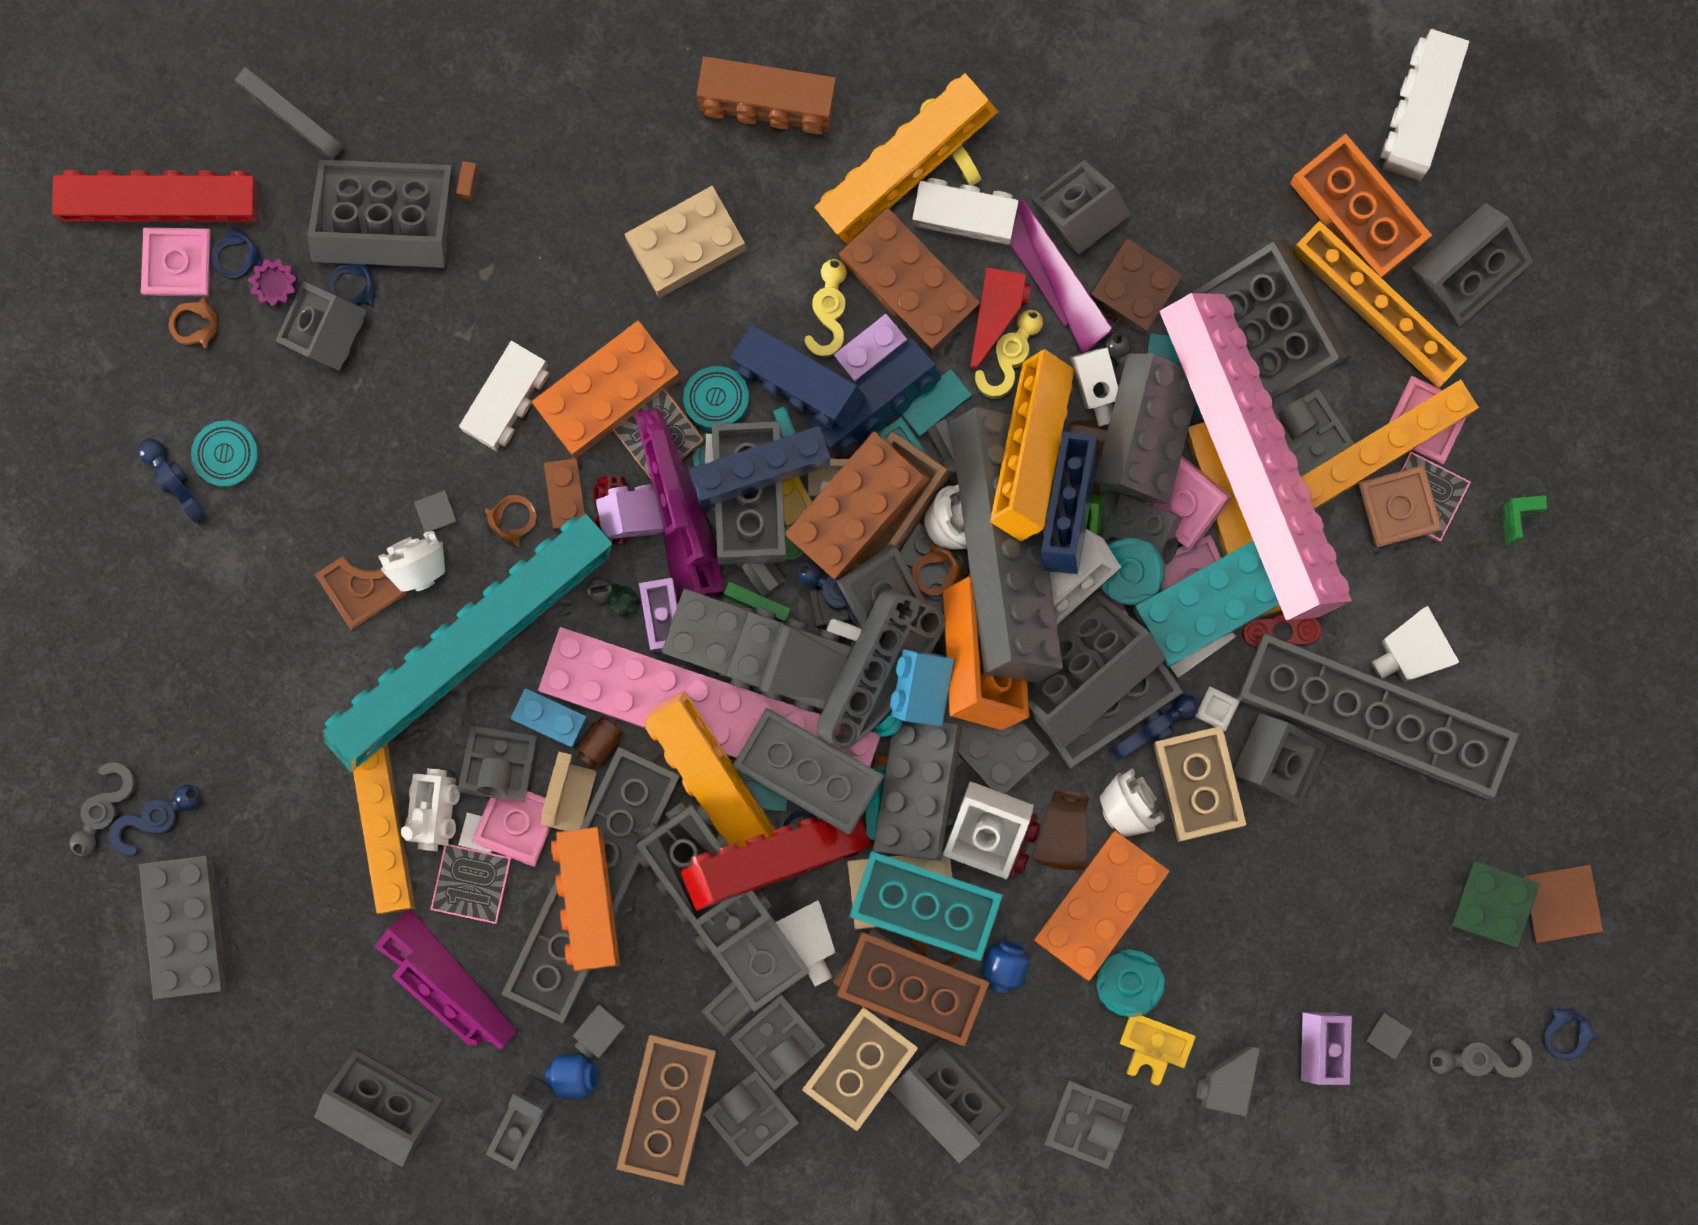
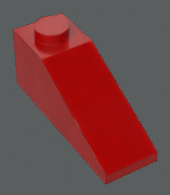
[970,268,1031,372]

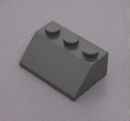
[1412,203,1533,327]
[888,1037,1014,1163]
[314,1049,442,1167]

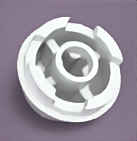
[924,485,967,550]
[378,531,445,591]
[1100,769,1165,837]

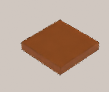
[1522,865,1603,943]

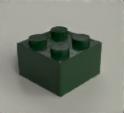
[1452,861,1540,948]

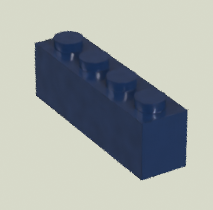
[730,325,866,430]
[806,338,942,459]
[689,426,830,509]
[1041,432,1099,574]

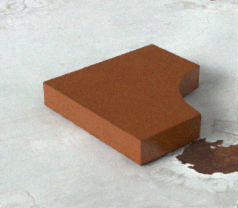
[314,556,408,631]

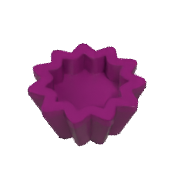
[248,259,297,306]

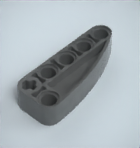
[817,589,945,749]

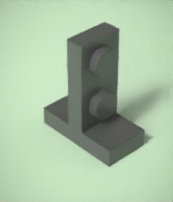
[485,1074,556,1170]

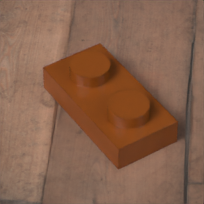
[544,458,586,530]

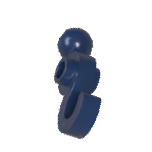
[138,438,206,523]
[797,560,861,628]
[1111,694,1199,761]
[109,785,200,856]

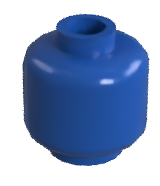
[981,940,1030,993]
[545,1054,598,1099]

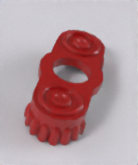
[1241,615,1322,648]

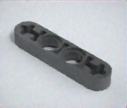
[234,67,344,160]

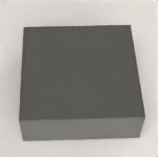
[414,490,458,532]
[1365,1013,1413,1060]

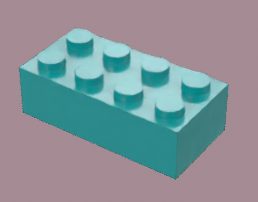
[1133,540,1280,668]
[849,851,1002,961]

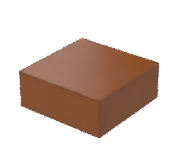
[456,161,479,203]

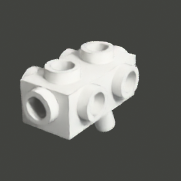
[401,768,460,852]

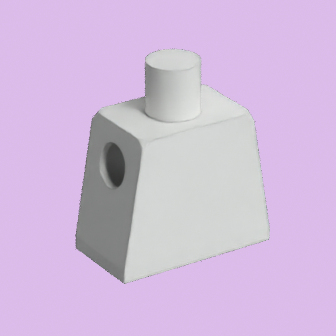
[1069,348,1118,426]
[1371,606,1459,683]
[775,901,836,987]

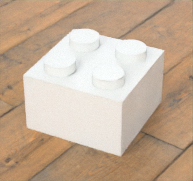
[943,781,1034,879]

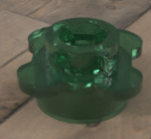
[607,584,641,617]

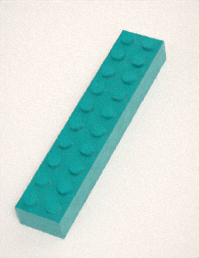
[323,514,612,773]

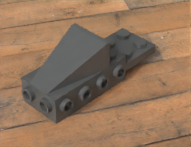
[661,588,871,712]
[634,802,810,1012]

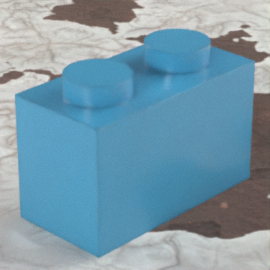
[890,649,954,726]
[510,688,589,750]

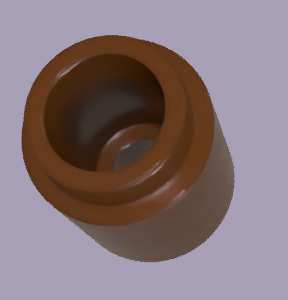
[575,717,623,769]

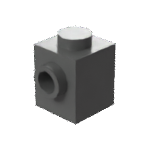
[573,1004,627,1058]

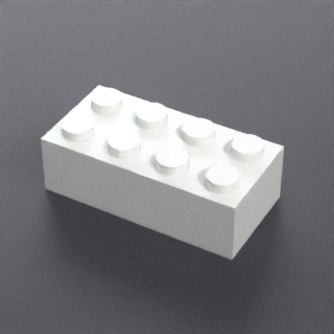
[1380,29,1469,181]

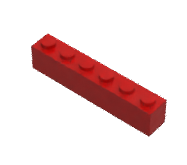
[52,170,258,222]
[681,816,872,910]

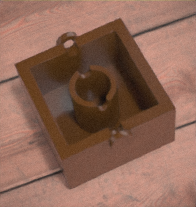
[1089,239,1183,336]

